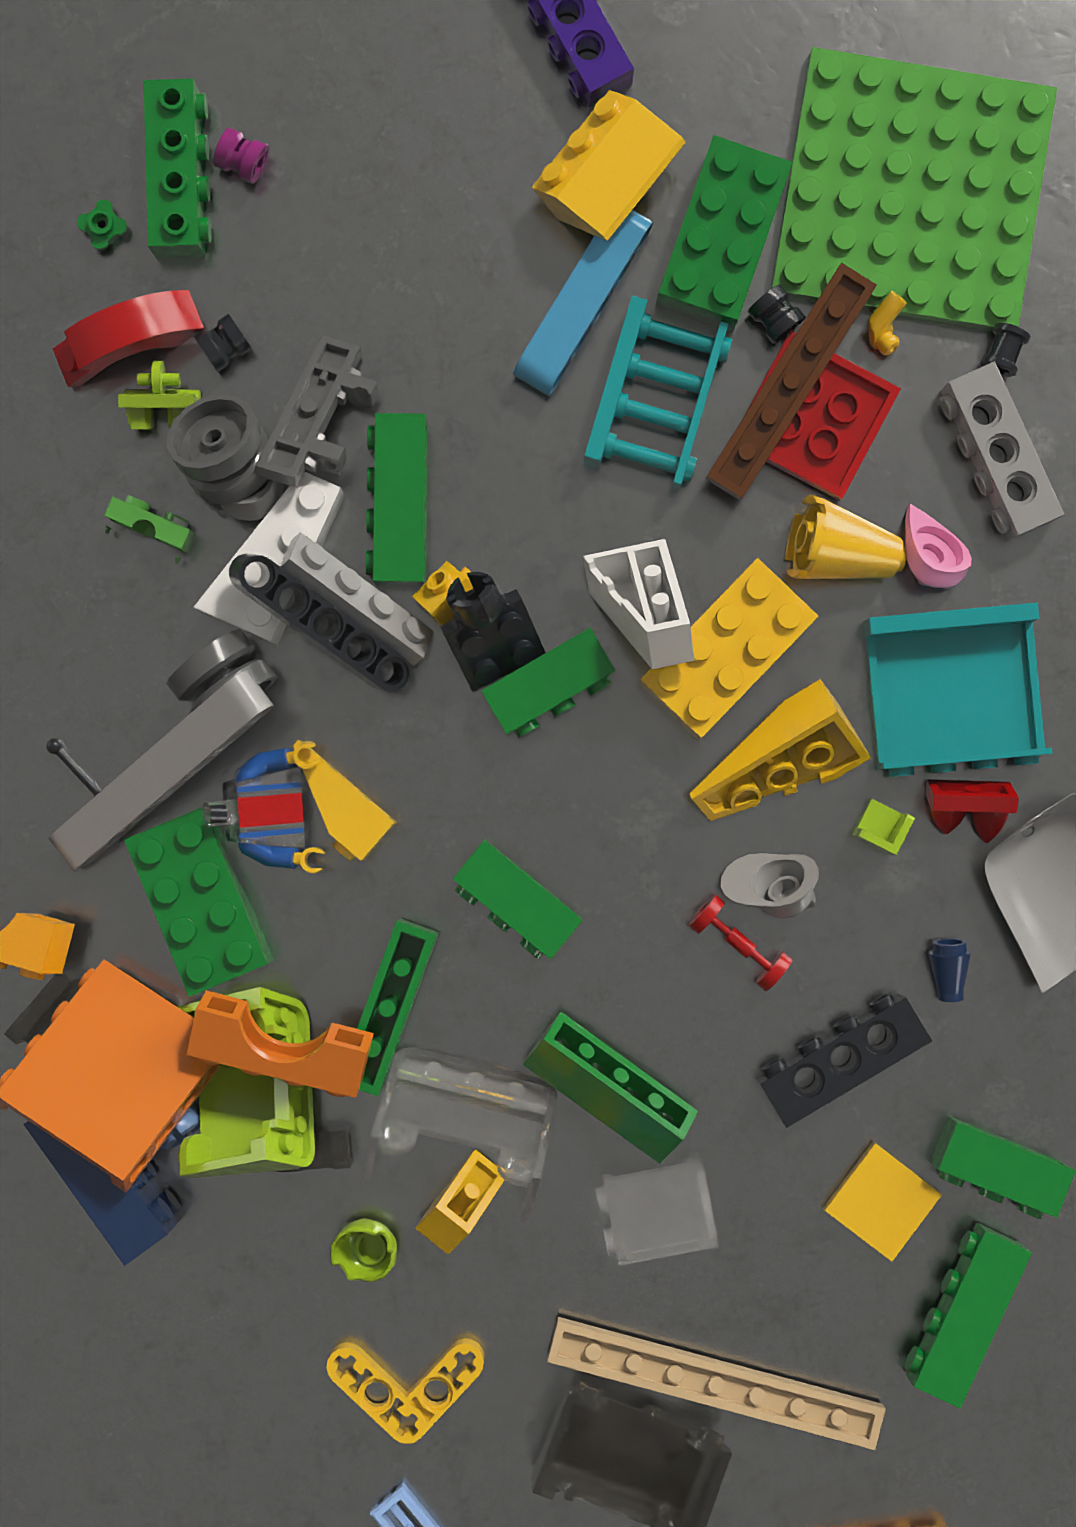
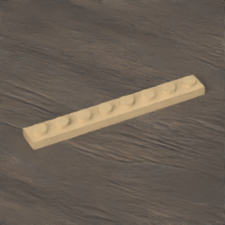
[547,1317,886,1450]

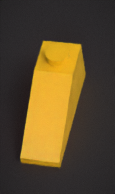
[293,740,397,861]

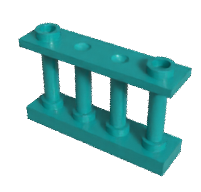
[583,295,732,491]

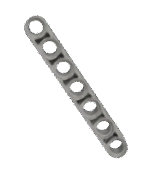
[48,670,274,872]

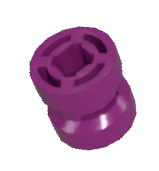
[213,127,269,184]

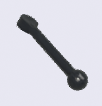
[46,738,102,797]

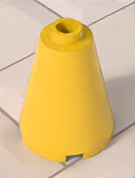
[785,495,907,579]

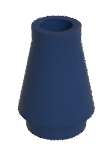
[928,938,971,1002]

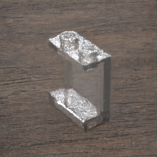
[596,1156,719,1266]

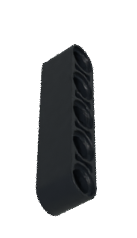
[229,553,411,692]

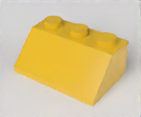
[531,90,686,241]

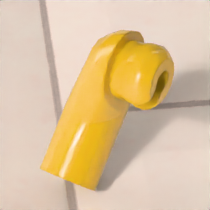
[868,291,907,355]

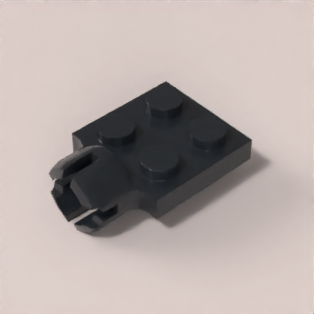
[440,572,546,692]

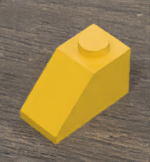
[415,1149,508,1254]

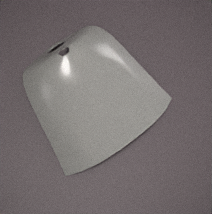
[985,794,1076,993]

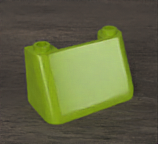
[177,987,315,1178]

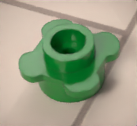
[77,199,127,250]

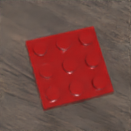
[746,330,901,501]

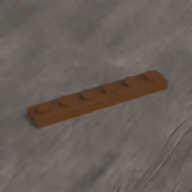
[705,263,877,501]

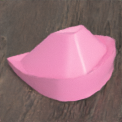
[905,504,972,588]

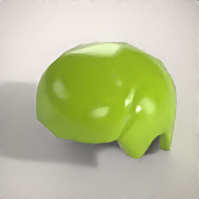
[330,1218,397,1282]

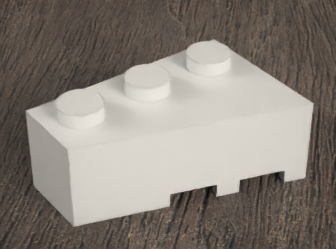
[583,539,695,669]

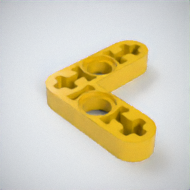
[326,1338,484,1444]

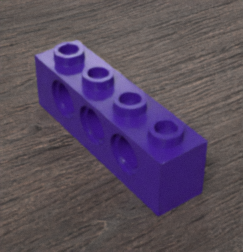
[526,0,634,107]

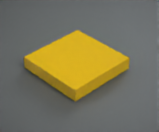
[823,1141,942,1262]

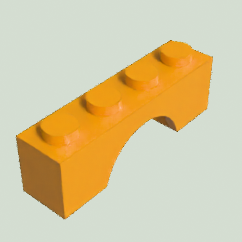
[0,913,75,980]

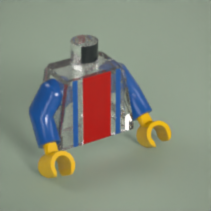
[202,741,325,873]

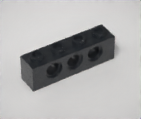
[756,992,932,1128]

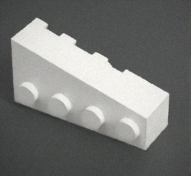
[194,471,345,646]

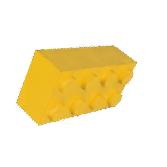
[638,558,819,740]

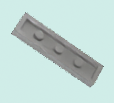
[280,532,433,666]

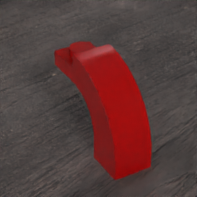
[53,290,204,387]

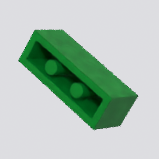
[481,627,616,739]
[453,839,583,960]
[930,1116,1076,1219]

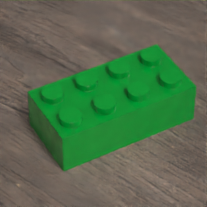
[655,135,793,332]
[124,807,274,997]

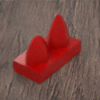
[925,779,1019,844]

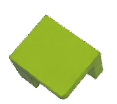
[851,798,915,855]

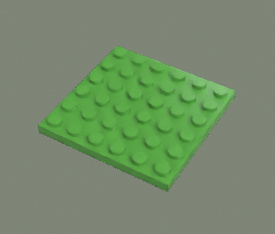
[771,47,1057,331]

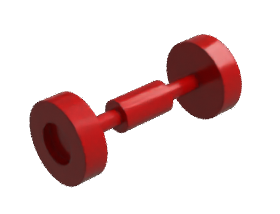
[688,894,792,992]

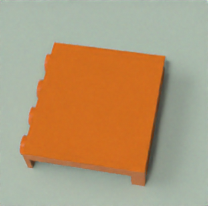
[0,959,222,1193]

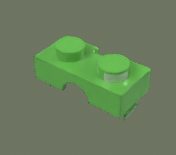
[104,495,197,564]

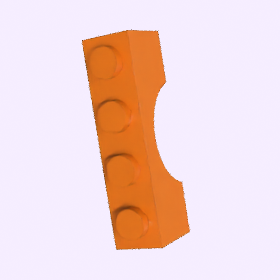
[186,990,374,1098]

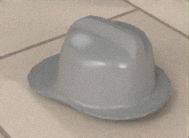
[721,853,819,919]

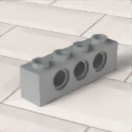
[940,361,1064,540]

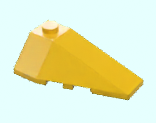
[689,679,871,821]

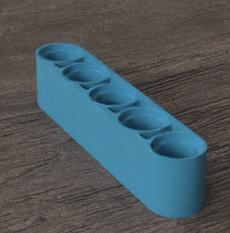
[513,210,653,396]

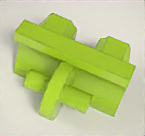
[118,361,201,430]

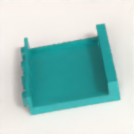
[863,602,1053,777]

